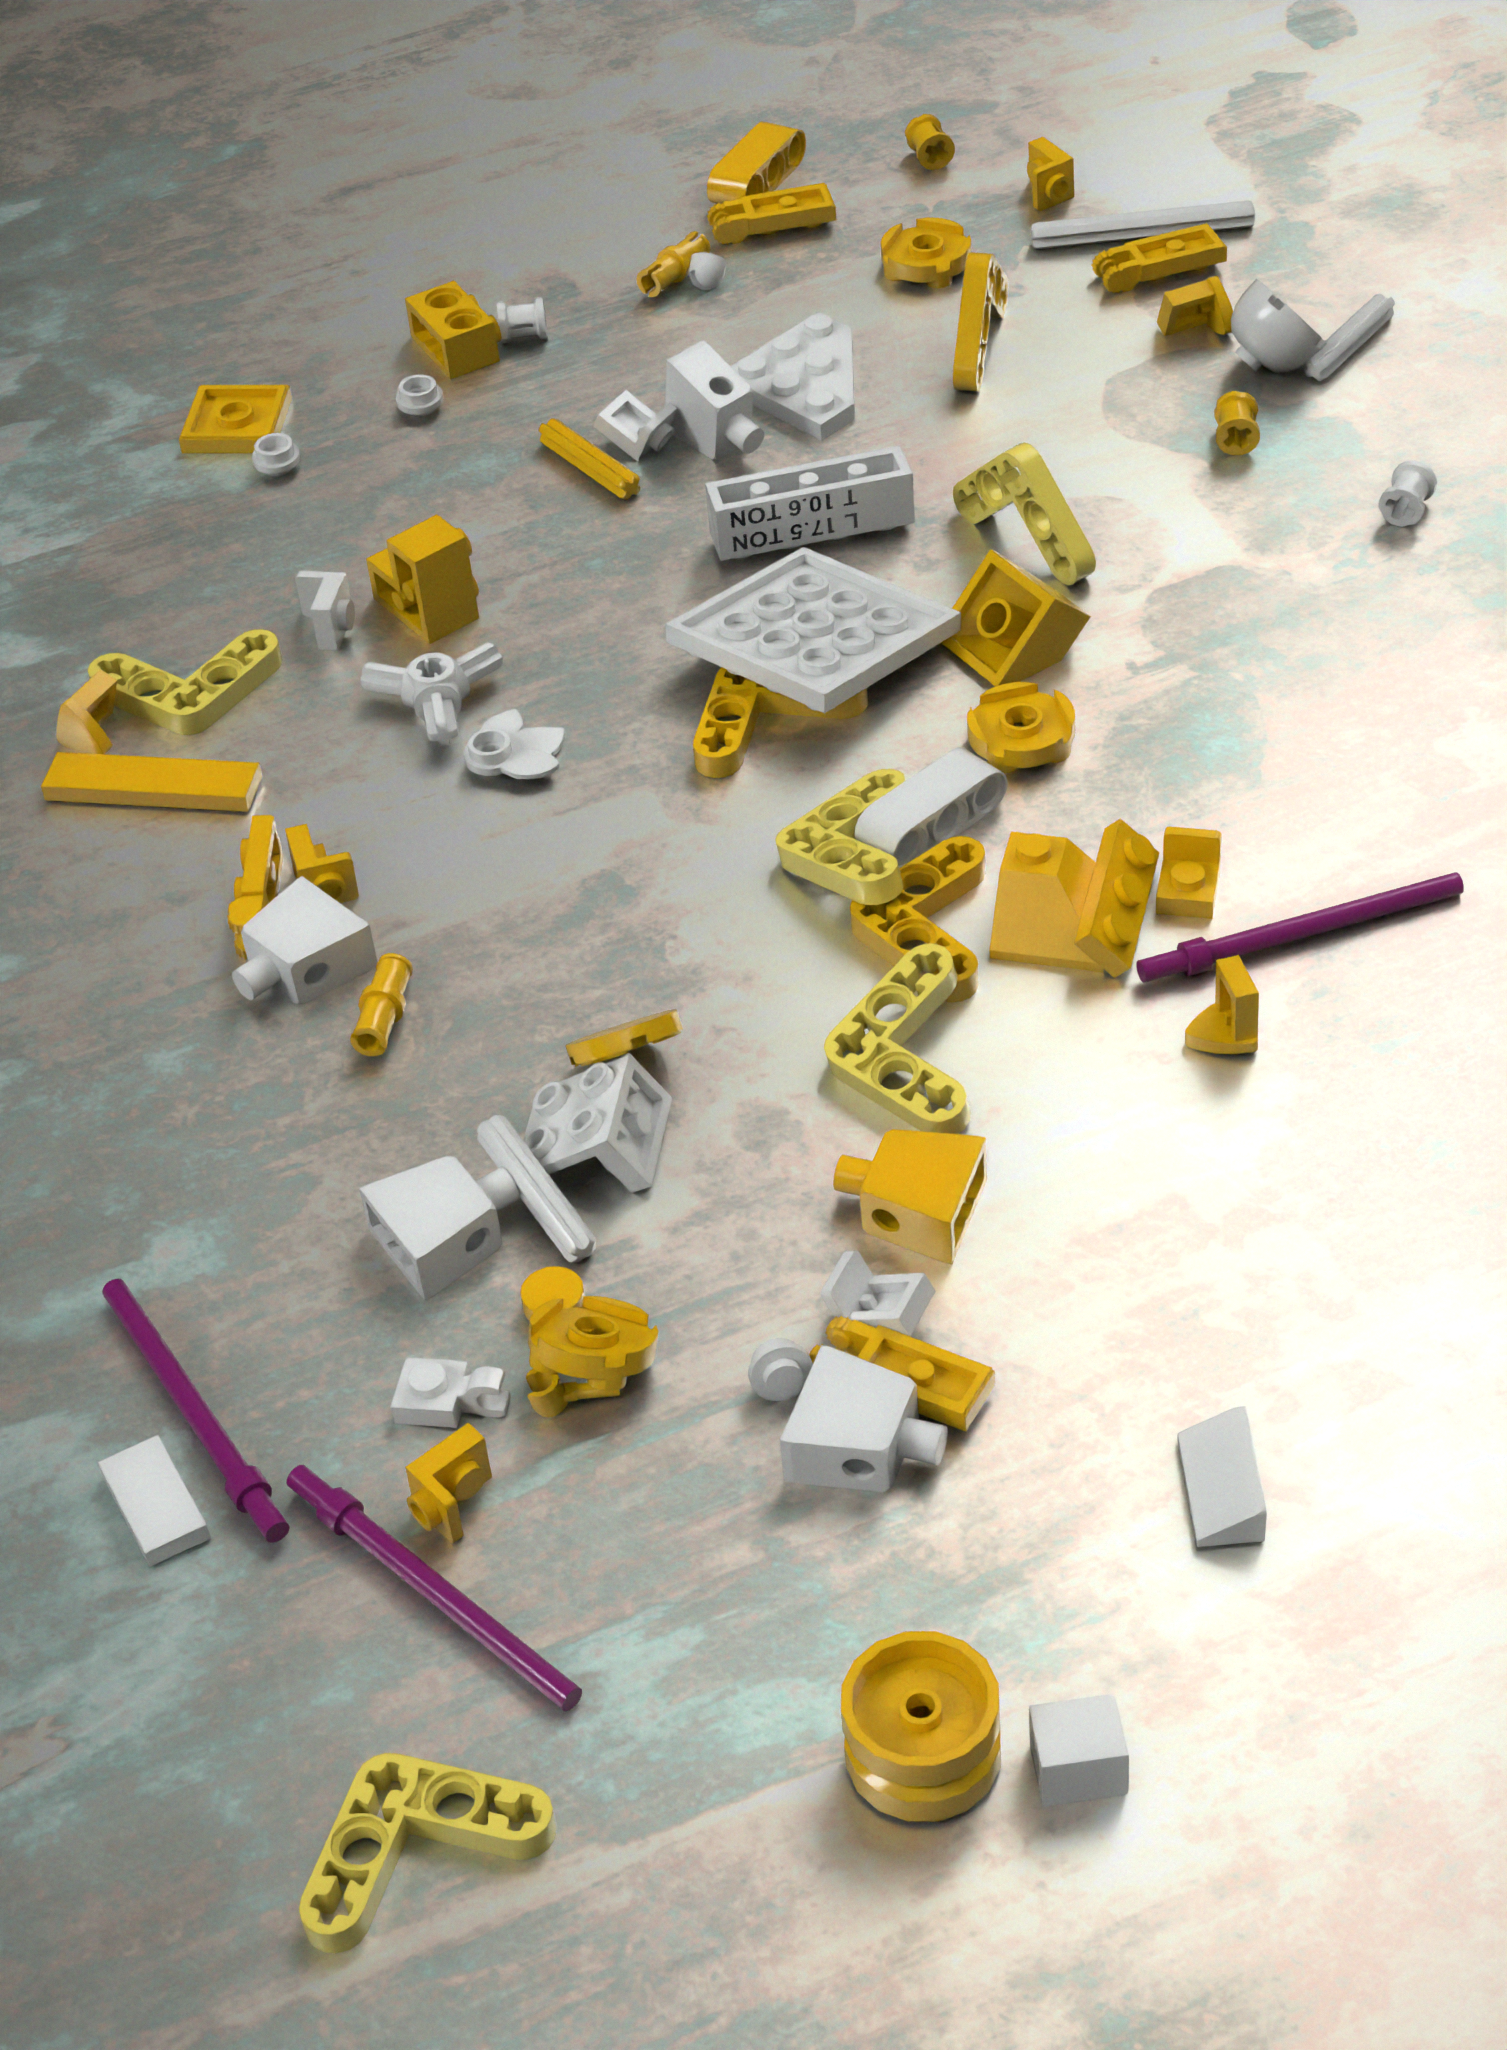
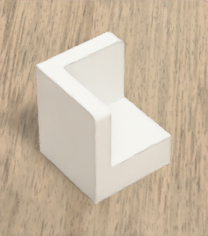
[1029,1694,1129,1807]

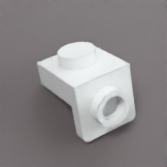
[593,390,677,462]
[295,570,355,651]
[821,1250,936,1336]

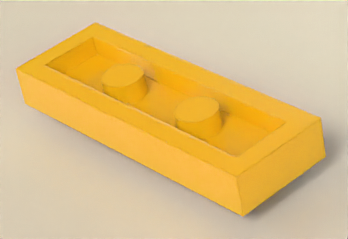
[1074,818,1160,978]

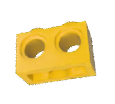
[405,280,502,380]

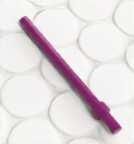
[1136,872,1464,983]
[102,1279,290,1543]
[286,1465,582,1712]

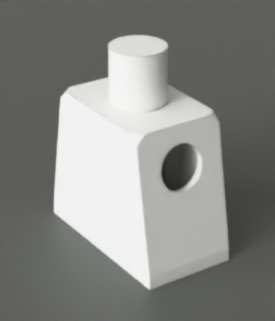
[665,340,764,460]
[232,876,377,1004]
[359,1156,519,1301]
[780,1345,948,1492]

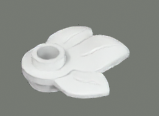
[464,709,565,780]

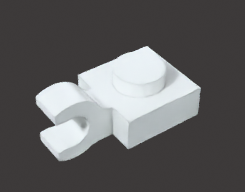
[390,1357,511,1428]

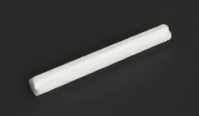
[1031,200,1255,250]

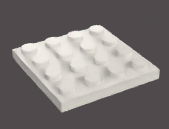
[665,547,961,713]

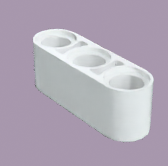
[854,747,1008,868]

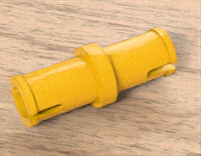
[636,231,711,297]
[350,953,413,1056]

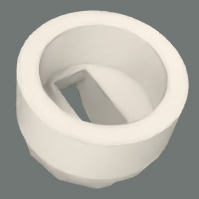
[689,252,727,290]

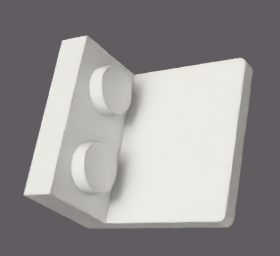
[523,1053,672,1193]

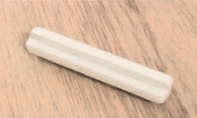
[1304,293,1395,381]
[477,1114,596,1264]

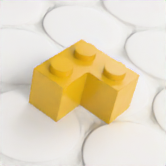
[366,514,479,645]

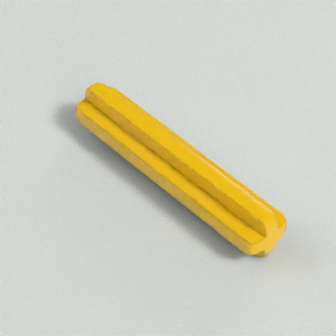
[538,418,641,500]

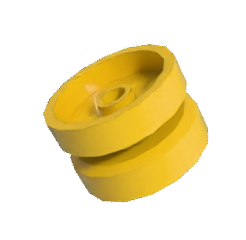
[841,1631,1001,1822]

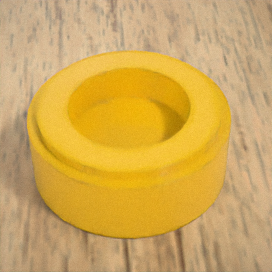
[520,1266,585,1321]

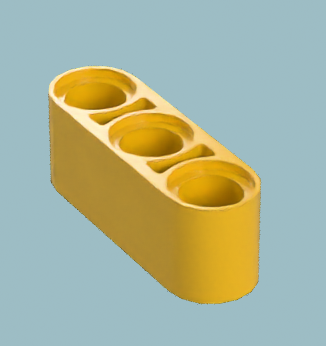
[707,121,806,204]

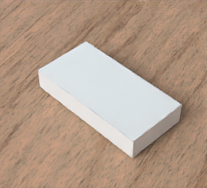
[97,1435,211,1567]

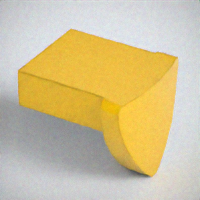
[1157,276,1233,336]
[56,669,117,754]
[1185,955,1259,1054]

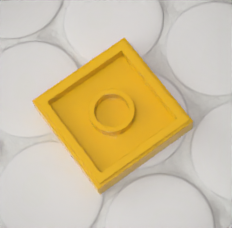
[179,385,292,453]

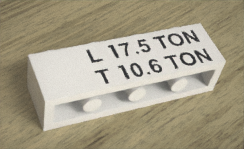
[705,446,915,561]

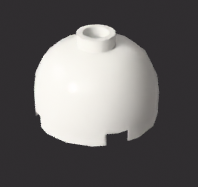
[1231,278,1327,373]

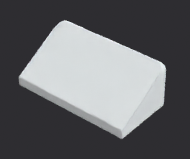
[1177,1406,1267,1547]

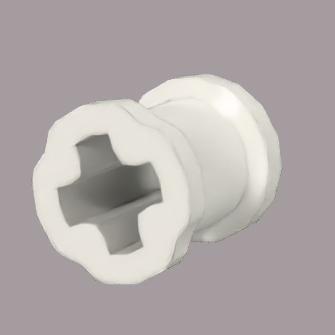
[497,297,548,344]
[1378,461,1437,527]

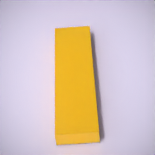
[41,752,263,812]

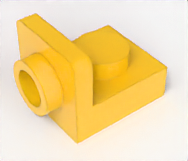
[1027,136,1075,211]
[285,824,359,903]
[1156,826,1222,919]
[405,1422,492,1544]

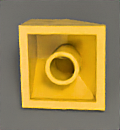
[941,549,1091,686]
[989,831,1104,973]

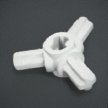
[360,642,503,746]

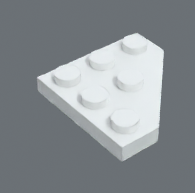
[731,312,855,441]

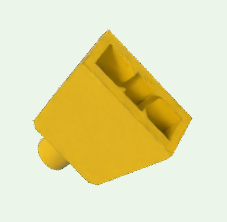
[833,1129,987,1265]

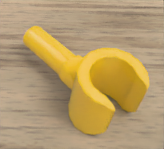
[526,1369,620,1418]

